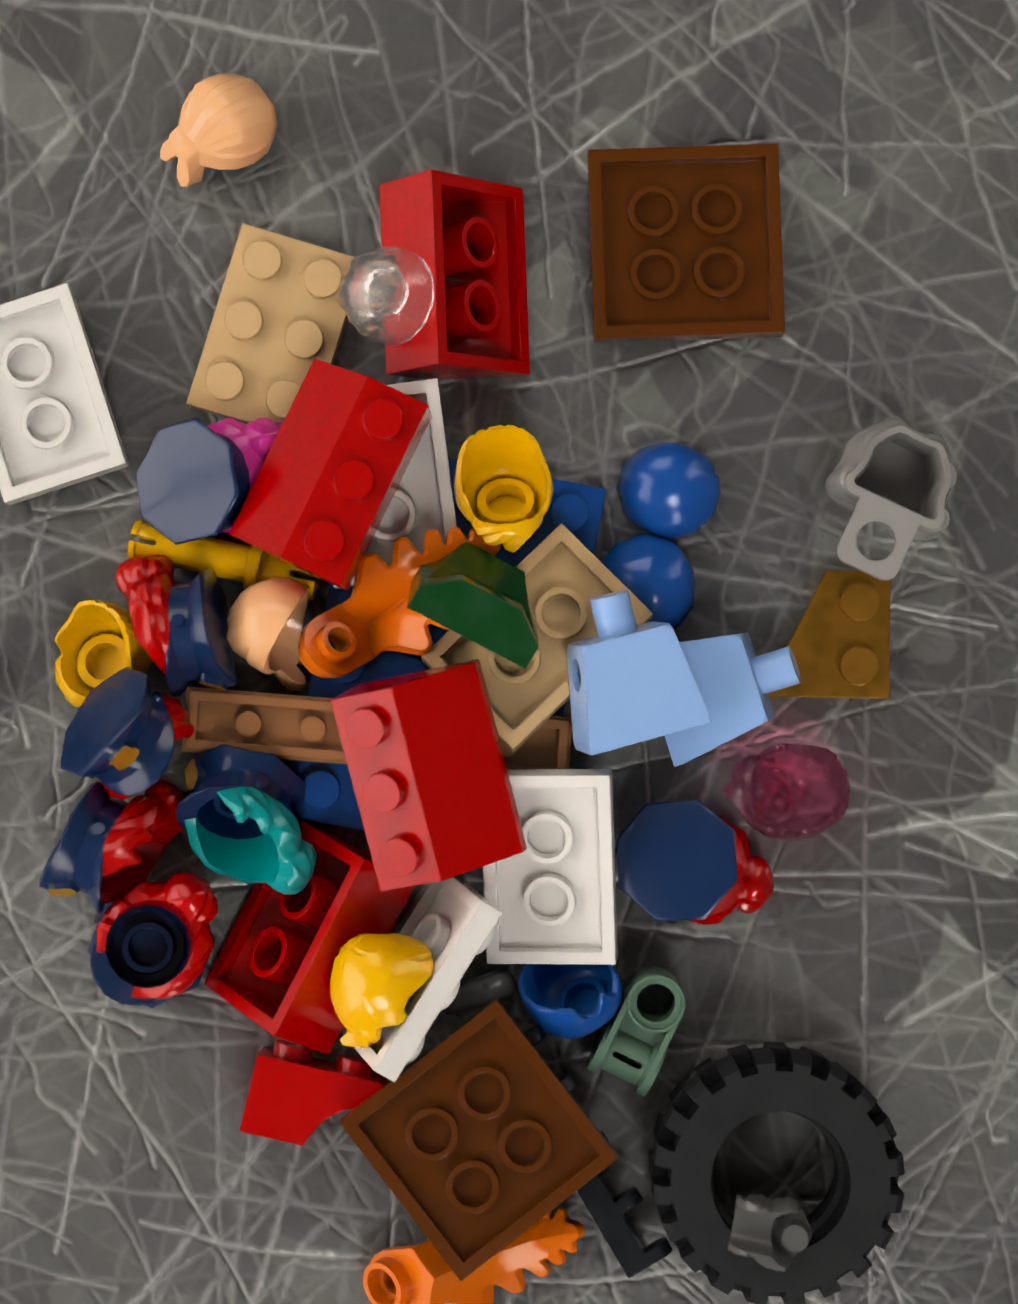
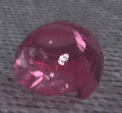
[722,743,850,842]

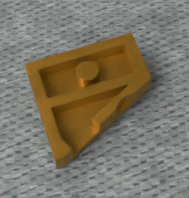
[768,570,891,699]

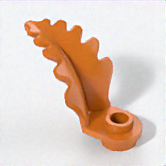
[298,527,500,678]
[363,1207,585,1304]

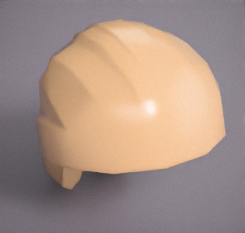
[160,73,278,187]
[227,576,310,691]

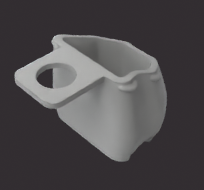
[825,416,957,581]

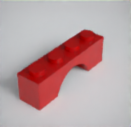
[239,1040,404,1146]

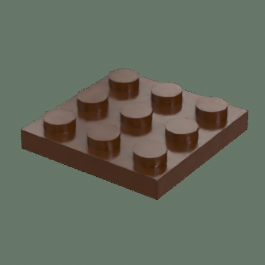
[587,143,785,343]
[339,997,618,1281]

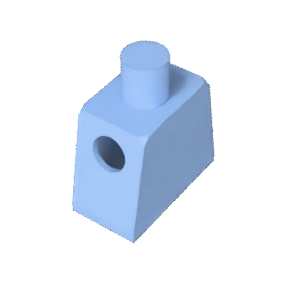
[567,590,711,755]
[664,632,801,767]

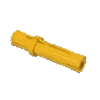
[127,519,320,600]

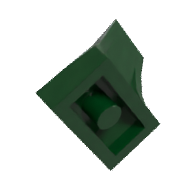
[407,542,539,668]

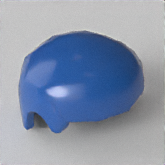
[617,442,721,539]
[601,534,696,629]
[517,964,623,1039]

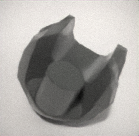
[728,1194,812,1271]

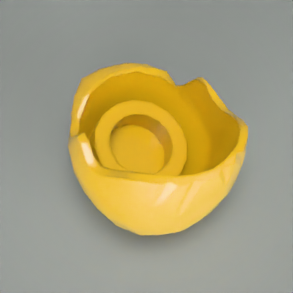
[454,425,554,553]
[54,600,153,707]
[330,933,433,1048]

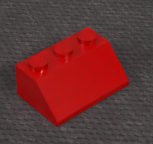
[379,169,530,380]
[229,359,432,591]
[331,659,527,892]
[204,818,414,1054]

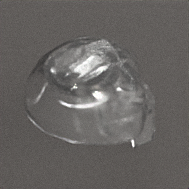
[337,247,434,345]

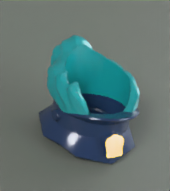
[175,744,317,895]

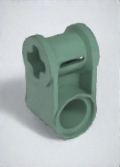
[585,966,685,1097]

